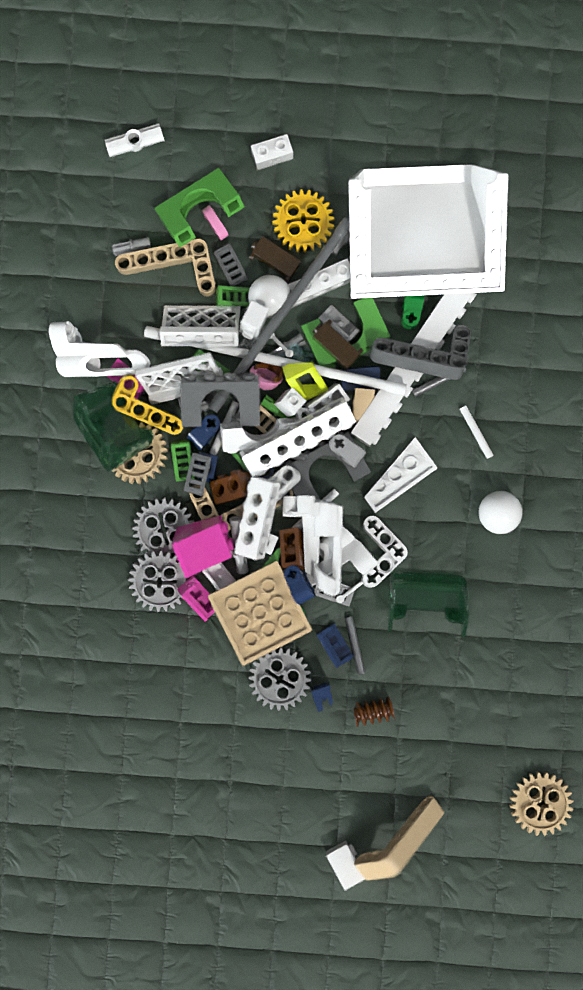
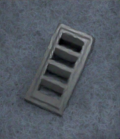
[213,244,248,287]
[184,453,212,496]

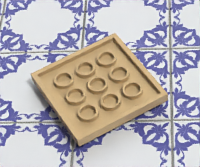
[207,561,312,666]

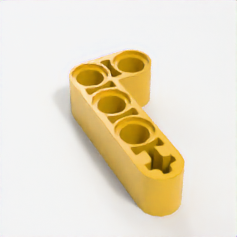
[111,375,183,435]

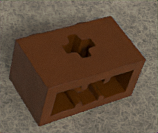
[279,527,305,571]

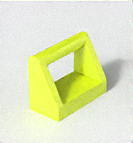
[282,363,328,401]

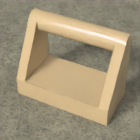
[352,388,375,423]

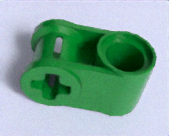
[401,295,425,330]

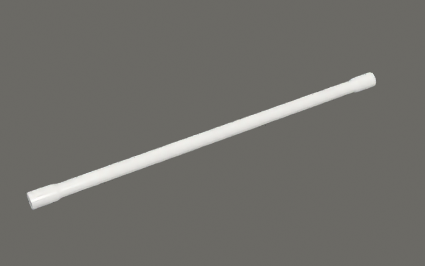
[144,326,407,396]

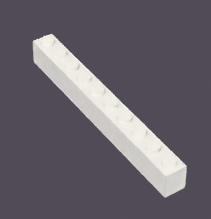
[350,293,477,447]

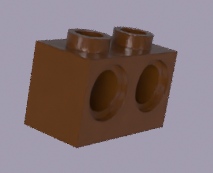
[210,470,251,505]

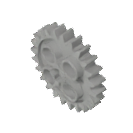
[132,497,194,557]
[128,549,188,612]
[249,647,311,711]

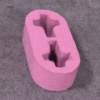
[201,205,229,240]

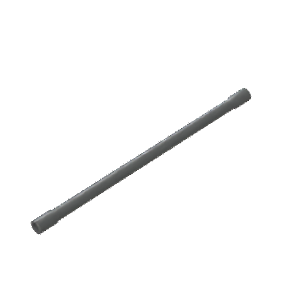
[208,217,350,413]

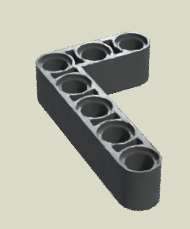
[370,325,471,380]

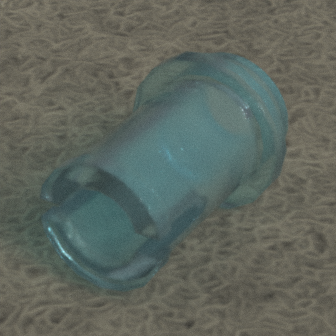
[290,345,314,363]

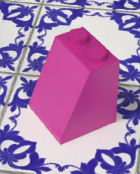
[172,515,235,578]

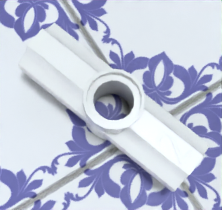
[105,124,164,157]

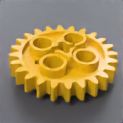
[273,189,334,252]

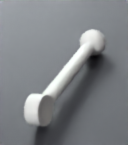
[270,333,293,357]
[336,579,369,603]

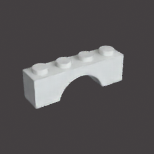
[220,417,300,453]

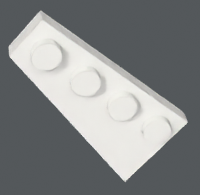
[364,437,437,513]

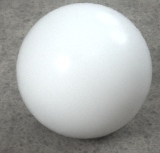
[248,275,291,318]
[479,491,522,534]

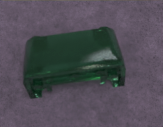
[73,381,154,472]

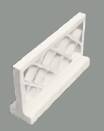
[160,306,240,347]
[135,353,223,405]

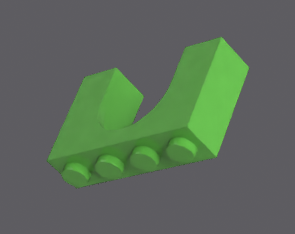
[154,168,244,247]
[301,297,390,368]

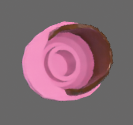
[250,362,283,390]

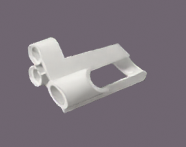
[49,321,150,377]
[283,496,343,595]
[283,527,378,586]

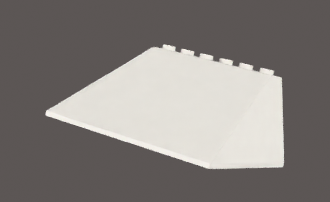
[349,164,508,298]

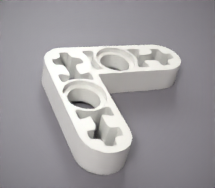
[362,516,407,588]

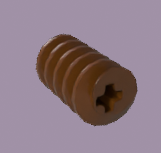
[353,697,395,727]

